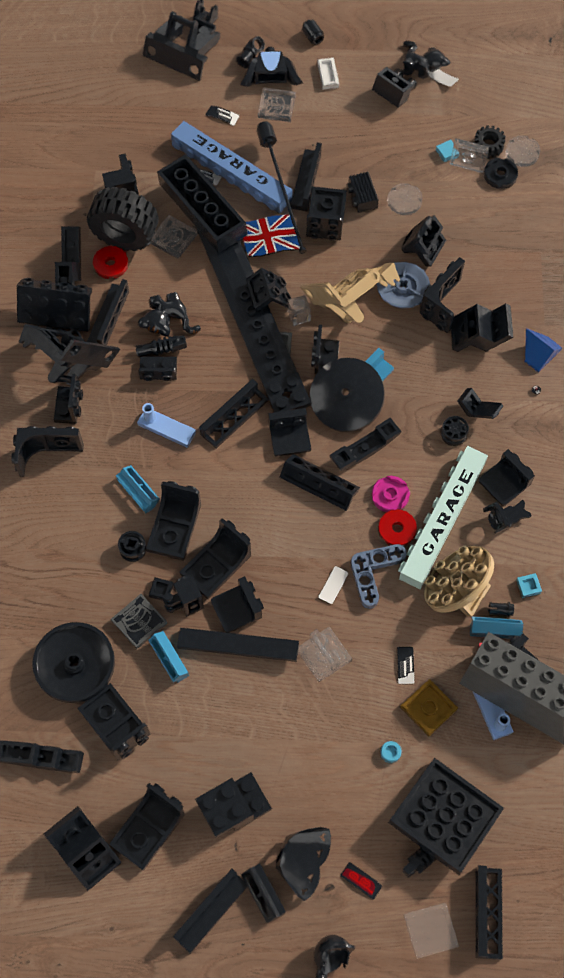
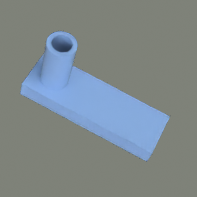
[137,403,196,448]
[473,692,513,740]

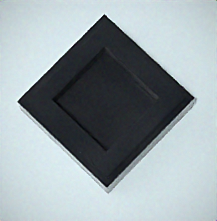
[149,577,174,601]

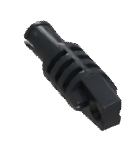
[135,335,187,357]
[402,848,437,878]

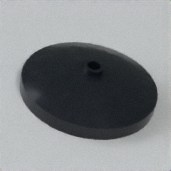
[310,358,385,432]
[33,622,115,703]

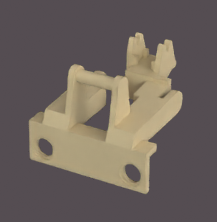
[300,263,400,323]

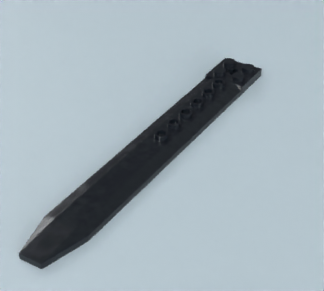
[195,226,311,412]

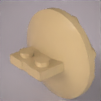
[424,546,494,617]

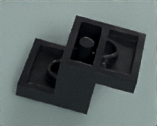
[102,154,139,195]
[451,303,514,352]
[195,772,272,838]
[44,806,122,891]

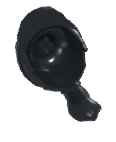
[314,935,355,978]

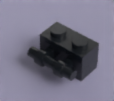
[163,575,204,617]

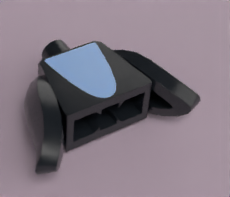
[240,47,303,87]

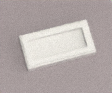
[317,58,339,90]

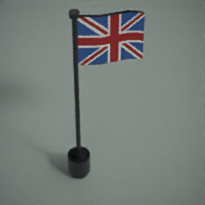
[243,121,306,257]

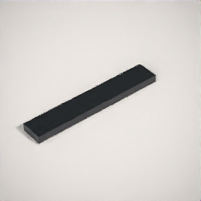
[177,627,299,662]

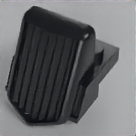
[401,215,447,267]

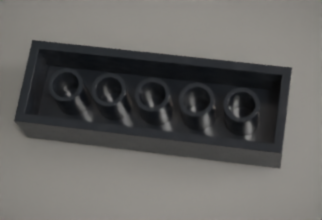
[157,154,248,253]

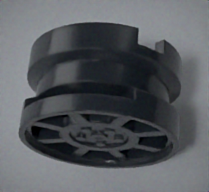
[441,416,469,446]
[118,531,146,562]

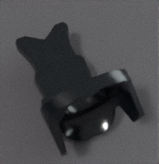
[483,500,532,534]

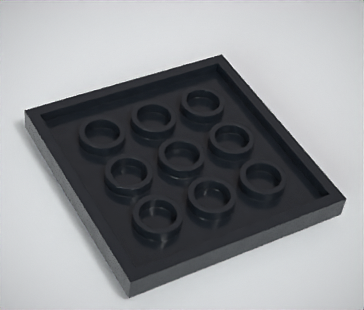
[388,757,504,875]

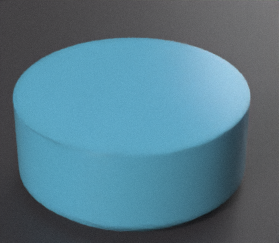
[380,741,402,763]

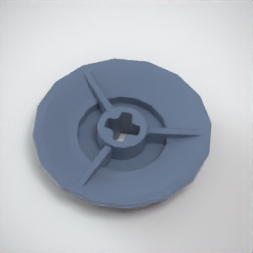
[377,262,430,308]

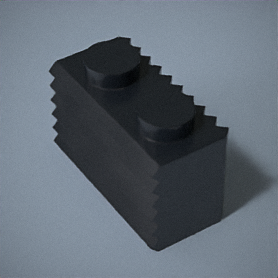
[346,172,379,213]

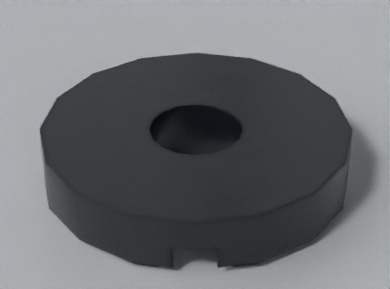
[483,157,518,189]

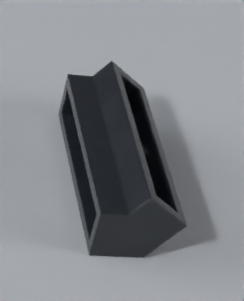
[241,863,286,923]

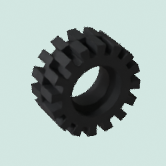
[473,125,506,159]

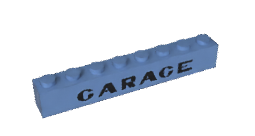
[171,121,293,214]

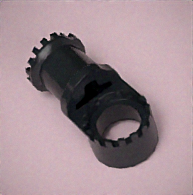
[236,36,265,69]

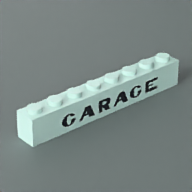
[398,446,488,589]

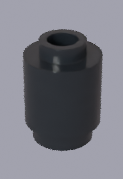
[302,20,324,45]

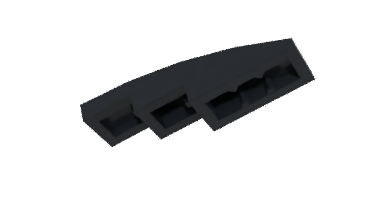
[0,740,84,773]

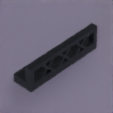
[291,142,322,212]
[87,279,129,345]
[199,379,269,449]
[279,454,360,511]
[475,865,503,960]
[173,868,247,954]

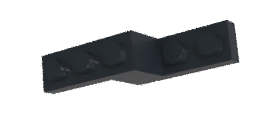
[55,226,81,285]

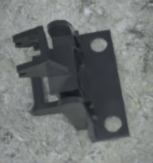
[143,0,220,81]
[19,324,120,385]

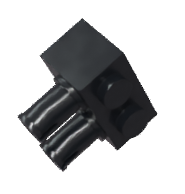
[372,67,417,108]

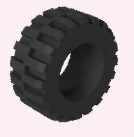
[86,187,159,251]

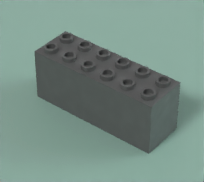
[459,632,564,744]

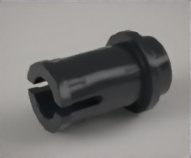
[488,602,514,618]

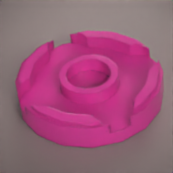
[371,476,410,512]

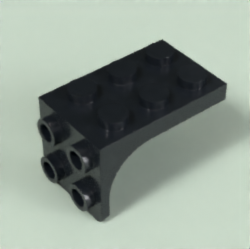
[306,186,347,241]
[420,257,465,333]
[11,426,84,477]
[146,481,201,561]
[179,518,251,599]
[78,683,151,760]
[109,783,185,871]

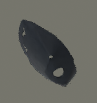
[276,827,331,901]

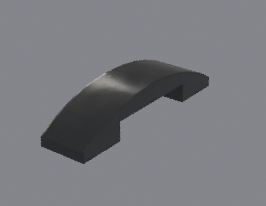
[329,417,402,471]

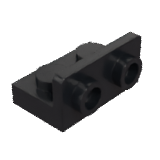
[138,357,177,381]

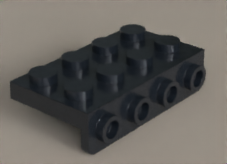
[17,278,92,332]

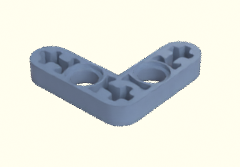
[351,544,407,609]

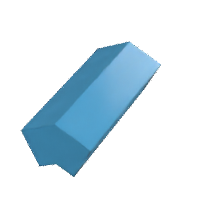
[116,465,160,514]
[470,617,523,639]
[148,631,189,682]

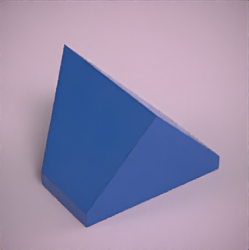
[525,328,562,373]

